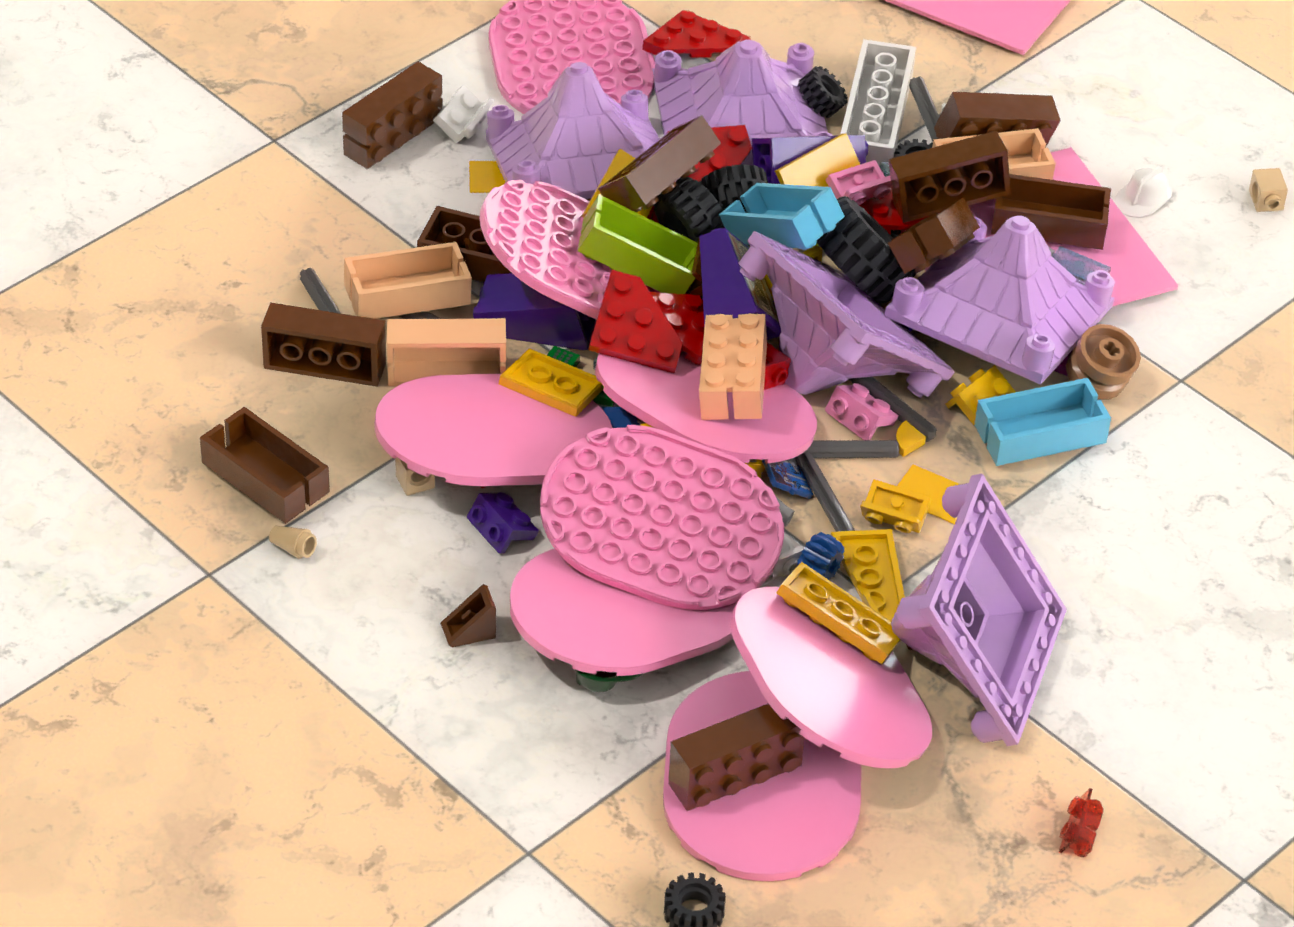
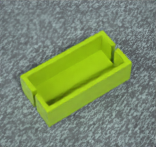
[577,194,698,294]

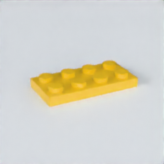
[776,562,900,664]

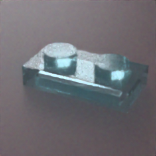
[1052,246,1111,285]

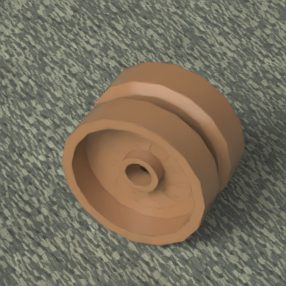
[1066,324,1141,400]

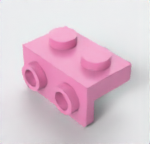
[826,160,891,205]
[825,383,899,440]

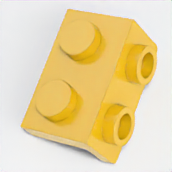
[945,365,1016,425]
[860,479,931,533]

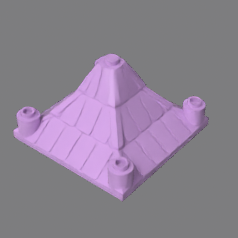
[652,40,833,165]
[486,62,681,199]
[884,216,1115,385]
[739,231,955,398]
[891,473,1067,746]

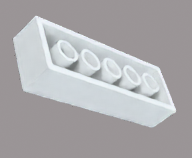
[841,39,916,174]

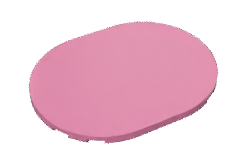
[489,0,655,114]
[479,180,659,320]
[595,350,817,463]
[374,374,613,486]
[540,425,784,610]
[510,548,738,676]
[730,587,932,768]
[663,671,861,881]

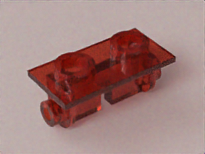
[1059,788,1104,857]

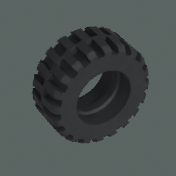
[816,196,916,304]

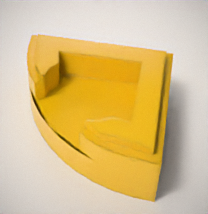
[896,420,926,457]

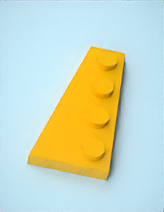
[831,529,905,622]

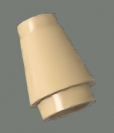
[269,525,317,559]

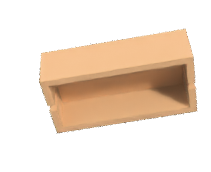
[932,128,1056,180]
[344,242,472,319]
[699,313,767,420]
[387,318,506,386]

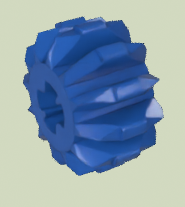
[797,532,844,580]

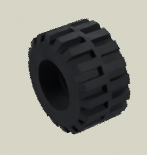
[699,164,768,213]
[654,177,725,243]

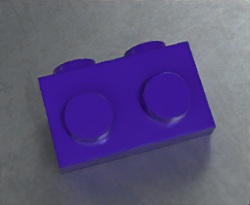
[467,492,539,554]

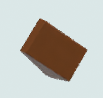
[440,584,496,647]

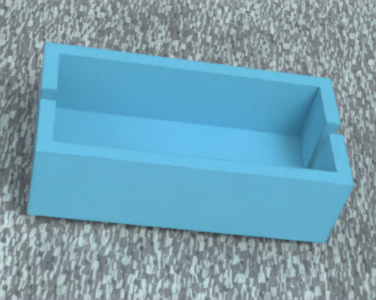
[719,183,845,250]
[974,378,1111,466]

